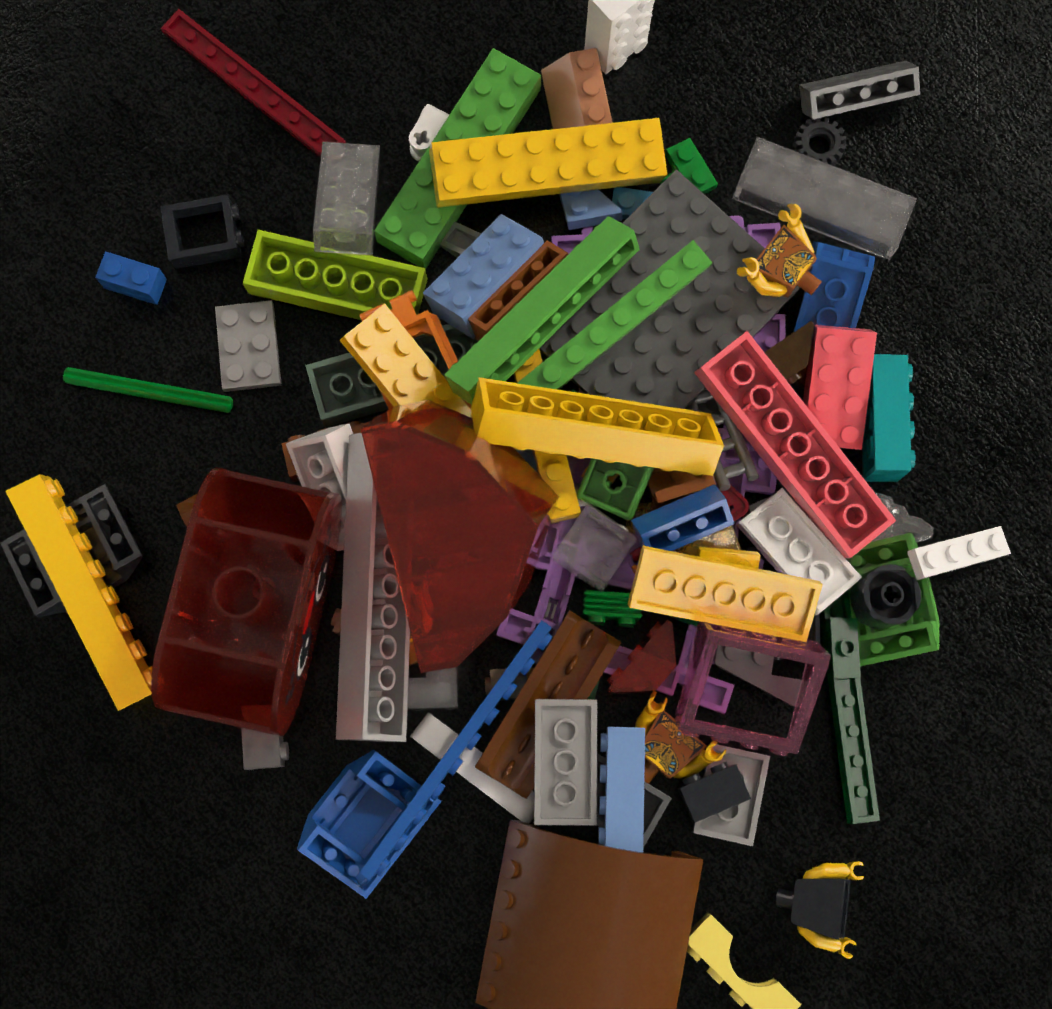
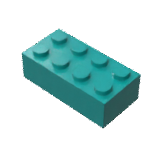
[862,354,916,482]

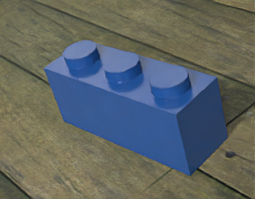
[631,484,735,551]

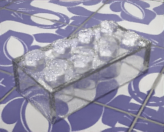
[313,142,380,255]

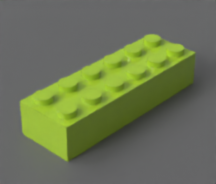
[243,230,427,320]

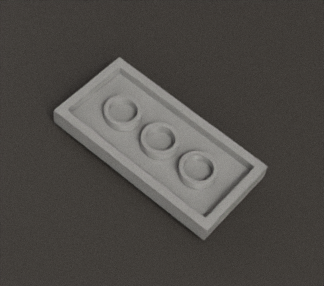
[534,699,597,825]

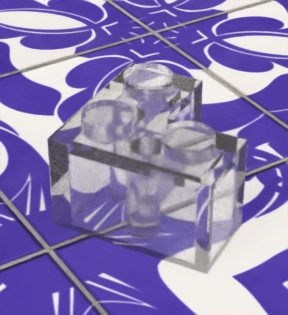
[407,646,458,710]

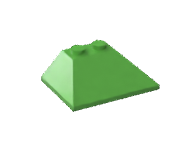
[845,532,939,666]

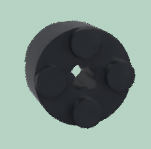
[850,564,921,629]

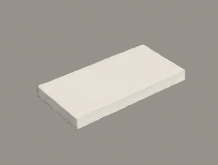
[737,488,862,616]

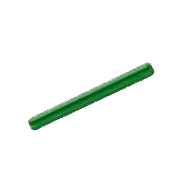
[63,367,233,413]

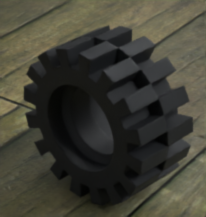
[792,117,846,173]

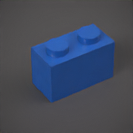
[95,251,167,305]

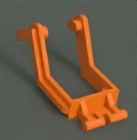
[359,290,471,467]

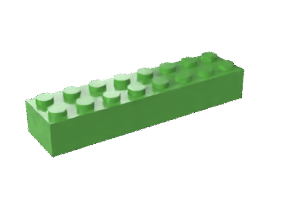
[374,48,541,269]

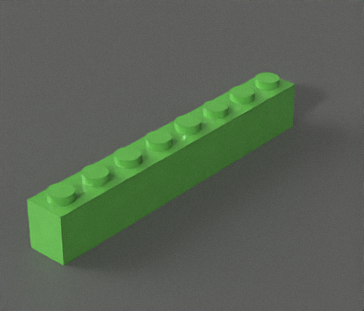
[444,216,640,405]

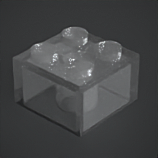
[552,505,637,591]

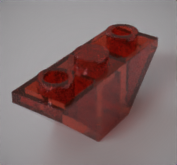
[607,620,676,694]

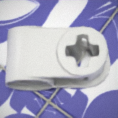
[409,104,450,161]

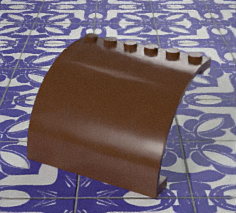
[475,820,704,1009]

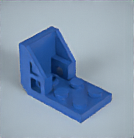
[793,241,875,333]

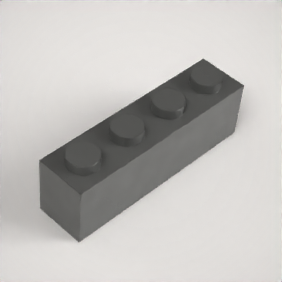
[799,61,920,119]

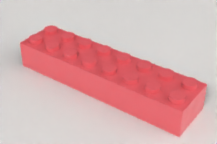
[694,331,897,558]

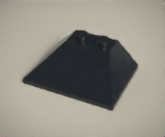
[0,484,143,617]

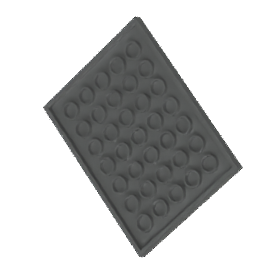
[539,170,801,409]

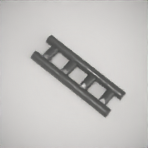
[686,390,759,491]

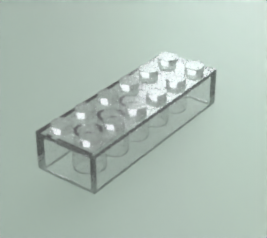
[732,137,917,260]

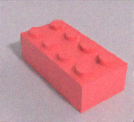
[803,325,877,450]

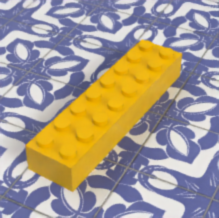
[429,118,667,208]
[471,377,724,476]
[5,474,160,711]

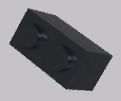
[677,761,751,823]

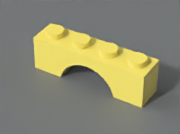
[687,912,801,1009]

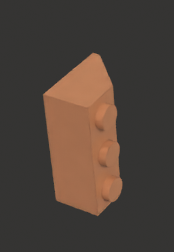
[541,48,613,129]

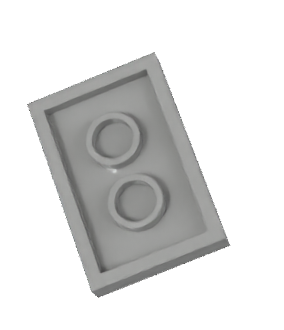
[215,300,281,392]
[692,744,770,846]

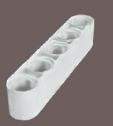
[410,712,534,824]

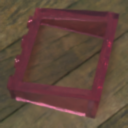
[675,621,831,756]

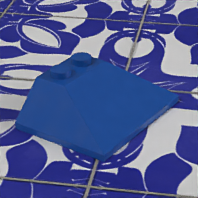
[297,750,441,899]

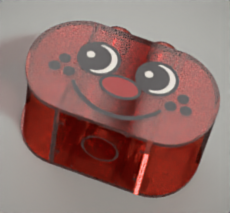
[151,467,342,736]

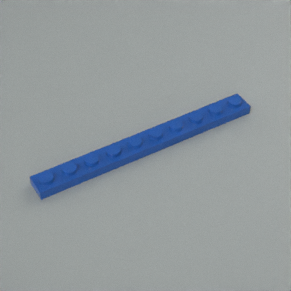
[360,620,553,880]

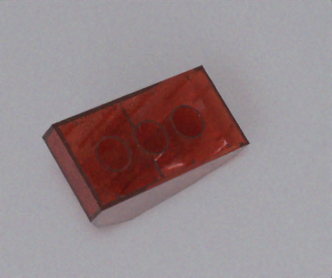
[360,400,559,673]

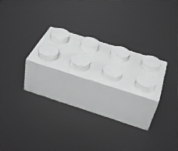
[584,0,655,74]

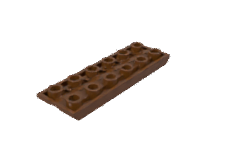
[475,610,621,799]

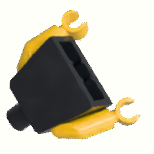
[776,861,864,959]

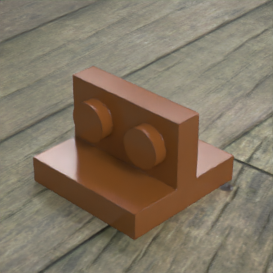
[647,468,716,511]

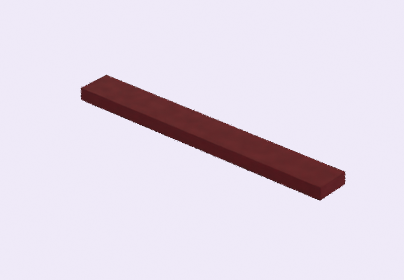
[161,9,347,165]

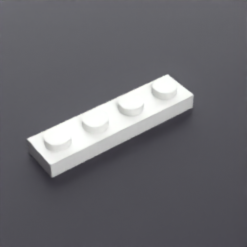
[907,526,1011,580]

